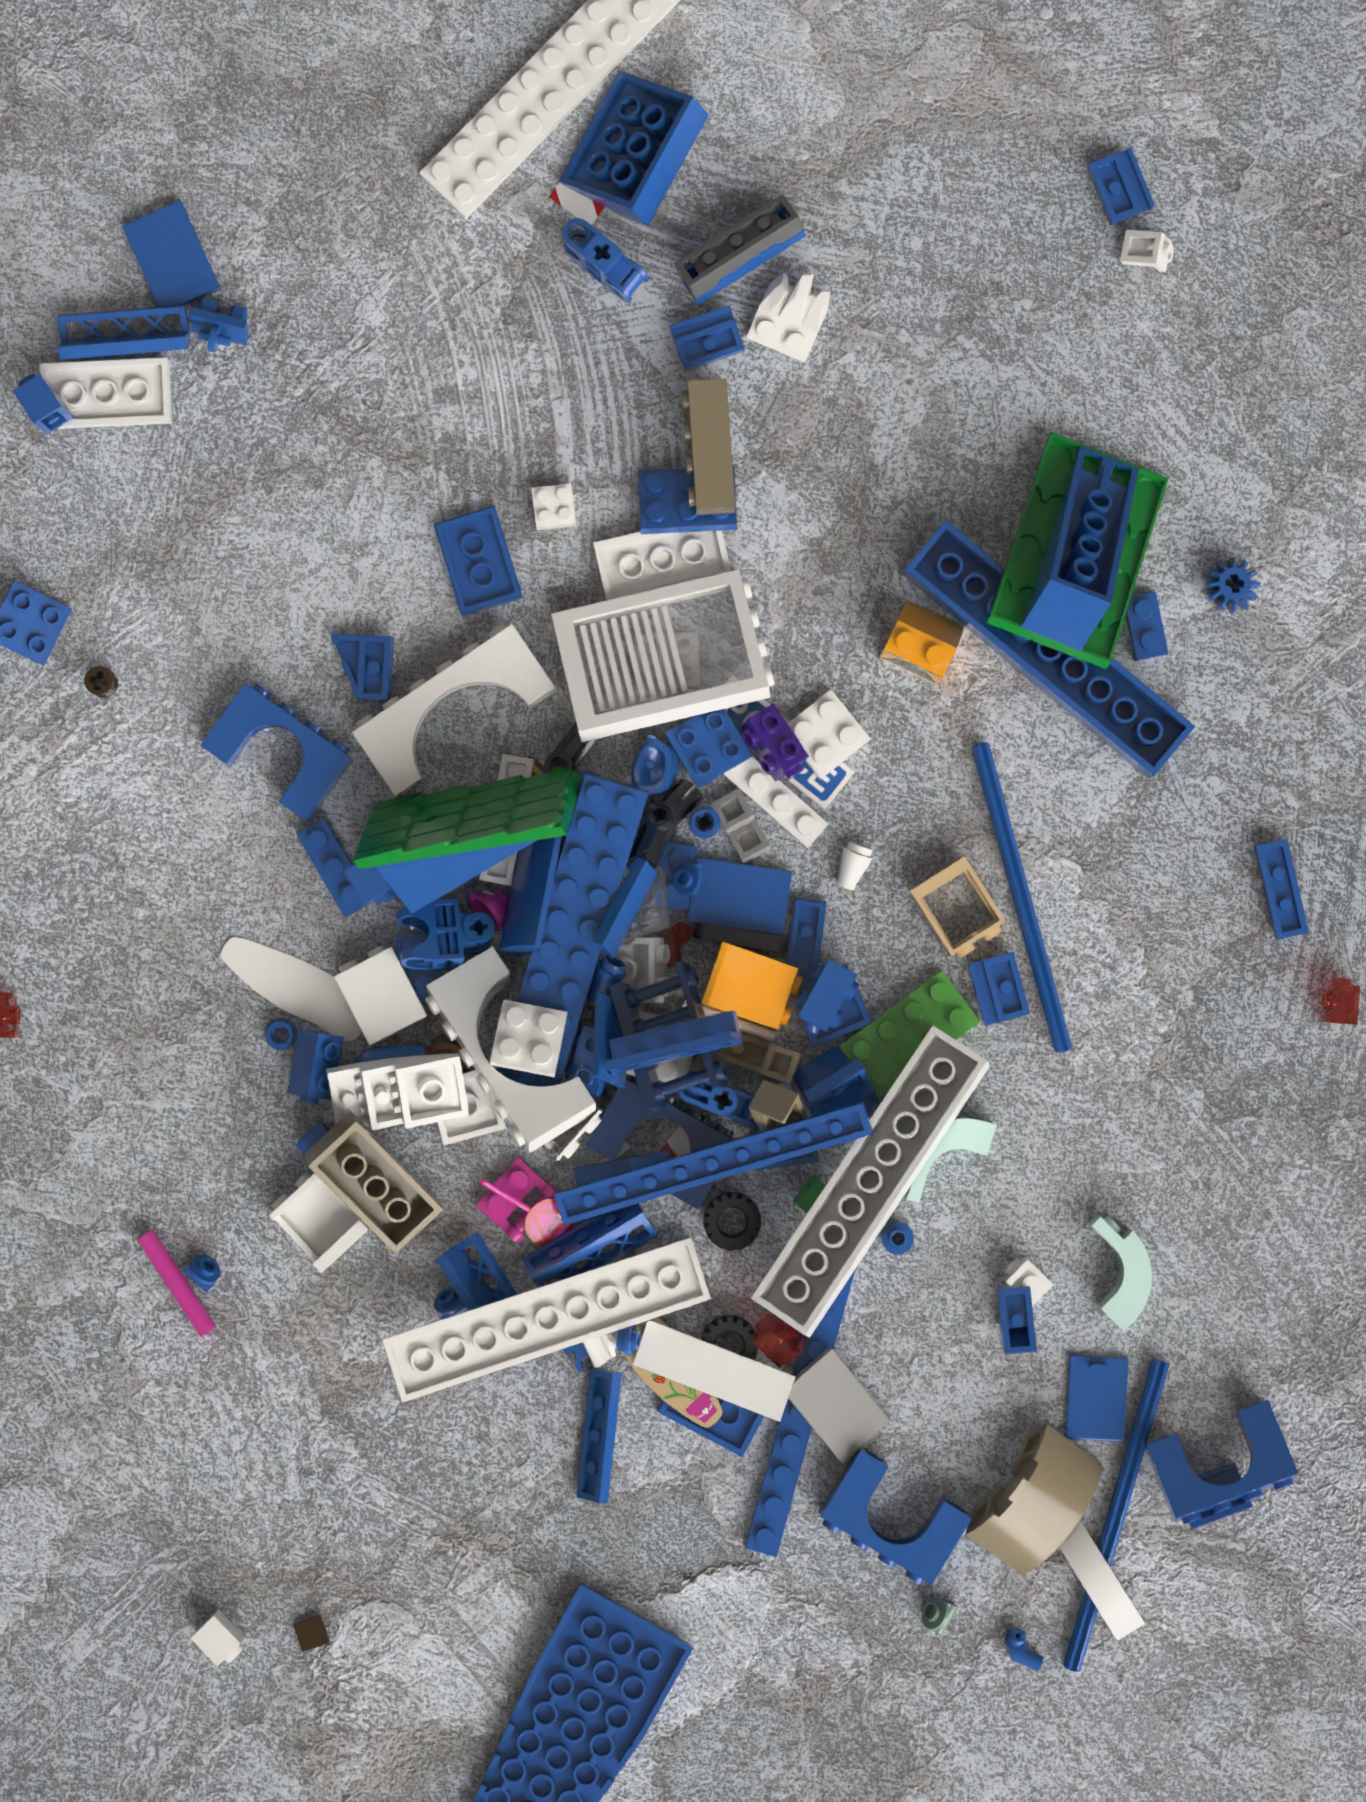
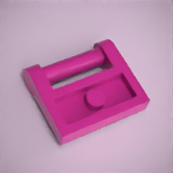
[475,1157,558,1244]

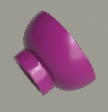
[467,888,508,932]

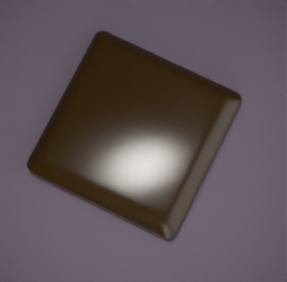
[293,1615,330,1652]

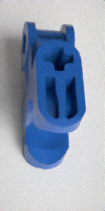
[678,1072,760,1132]

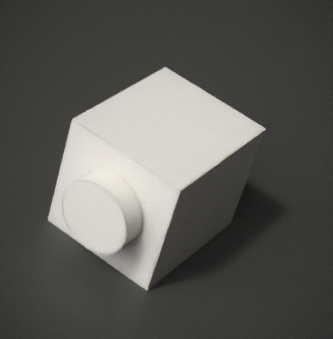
[190,1609,245,1666]

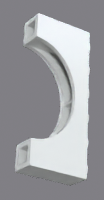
[352,624,557,798]

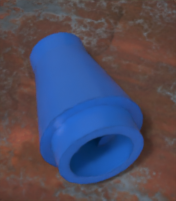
[688,806,721,839]
[588,955,627,1003]

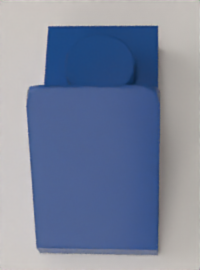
[997,1286,1037,1355]

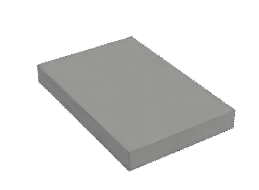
[788,1347,890,1464]

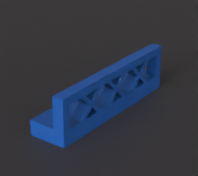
[57,304,191,360]
[605,1010,742,1073]
[522,1203,658,1287]
[436,1232,517,1369]

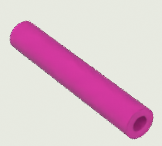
[137,1230,216,1337]

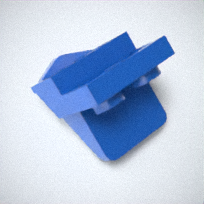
[794,1047,879,1116]

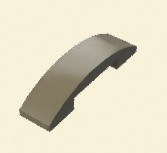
[682,1019,801,1084]

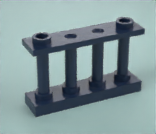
[609,961,728,1112]

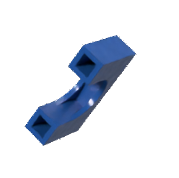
[200,683,353,822]
[1145,1400,1299,1525]
[819,1447,972,1585]

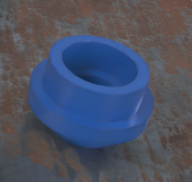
[265,1018,297,1050]
[881,1222,914,1255]
[616,1325,641,1356]

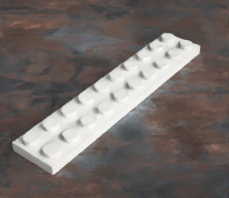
[419,0,680,220]
[382,1237,711,1403]

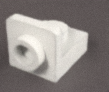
[1120,230,1173,272]
[1003,1256,1054,1306]

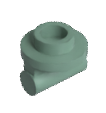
[922,1597,958,1635]

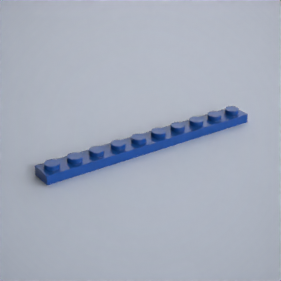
[554,1101,873,1225]
[745,1269,856,1557]

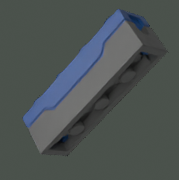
[674,194,806,305]

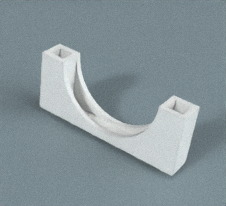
[425,947,596,1153]

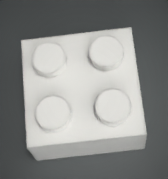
[531,483,577,531]

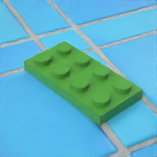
[839,970,981,1098]

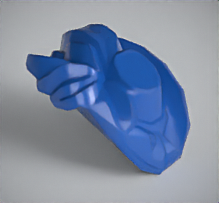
[631,733,680,794]

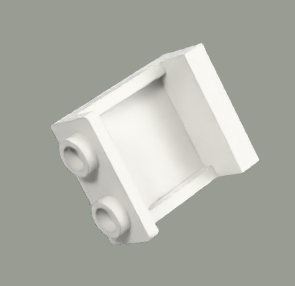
[334,944,430,1046]
[269,1171,370,1273]

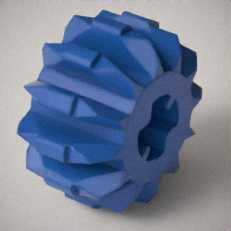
[1204,557,1260,613]

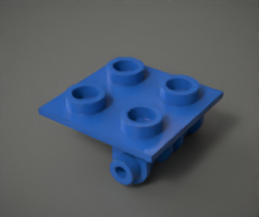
[0,580,72,666]
[665,709,753,788]

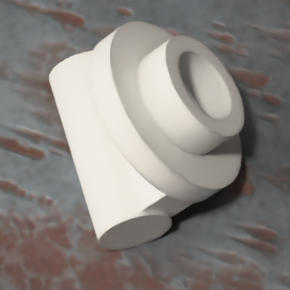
[583,1333,617,1367]

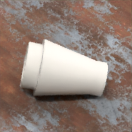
[836,840,873,890]

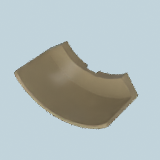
[966,1424,1103,1574]

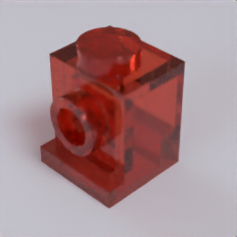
[1319,978,1360,1025]
[0,992,22,1038]
[753,1313,807,1368]

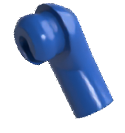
[1005,1628,1044,1671]

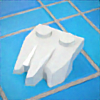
[746,273,830,363]

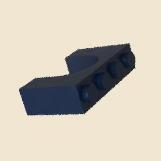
[586,1076,734,1209]

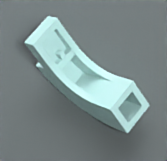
[905,1117,996,1203]
[1088,1214,1152,1332]

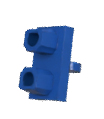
[188,297,249,353]

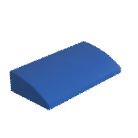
[499,836,562,956]

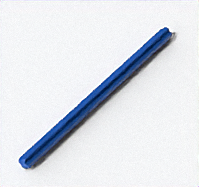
[972,742,1072,1053]
[1063,1359,1169,1672]

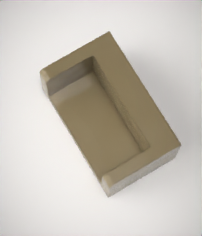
[749,1080,808,1131]

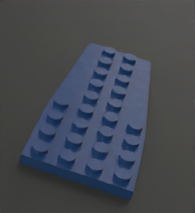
[473,1582,694,1802]

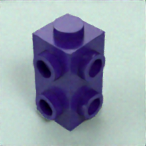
[740,703,809,782]

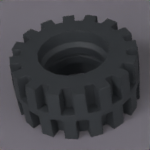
[703,1192,761,1251]
[701,1315,758,1360]

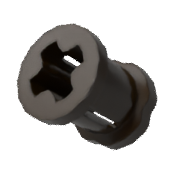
[84,666,119,698]

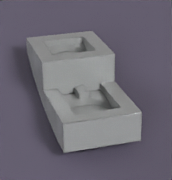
[711,788,772,864]

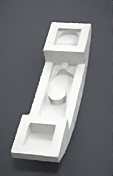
[1059,1520,1145,1641]

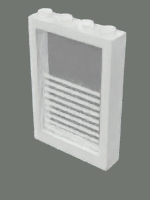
[551,569,774,742]

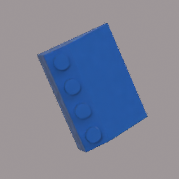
[559,70,709,226]

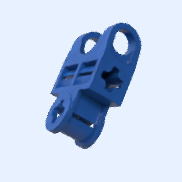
[562,218,650,303]
[396,899,495,971]

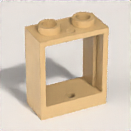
[908,856,1006,958]

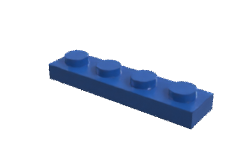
[576,1368,622,1503]

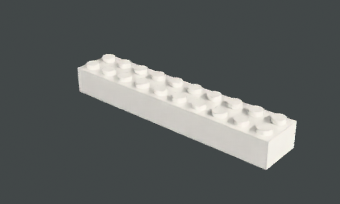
[751,1026,990,1338]

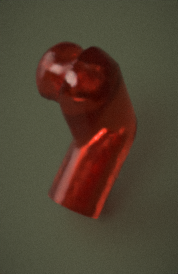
[663,922,693,968]

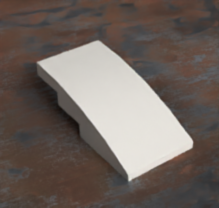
[326,1054,469,1130]

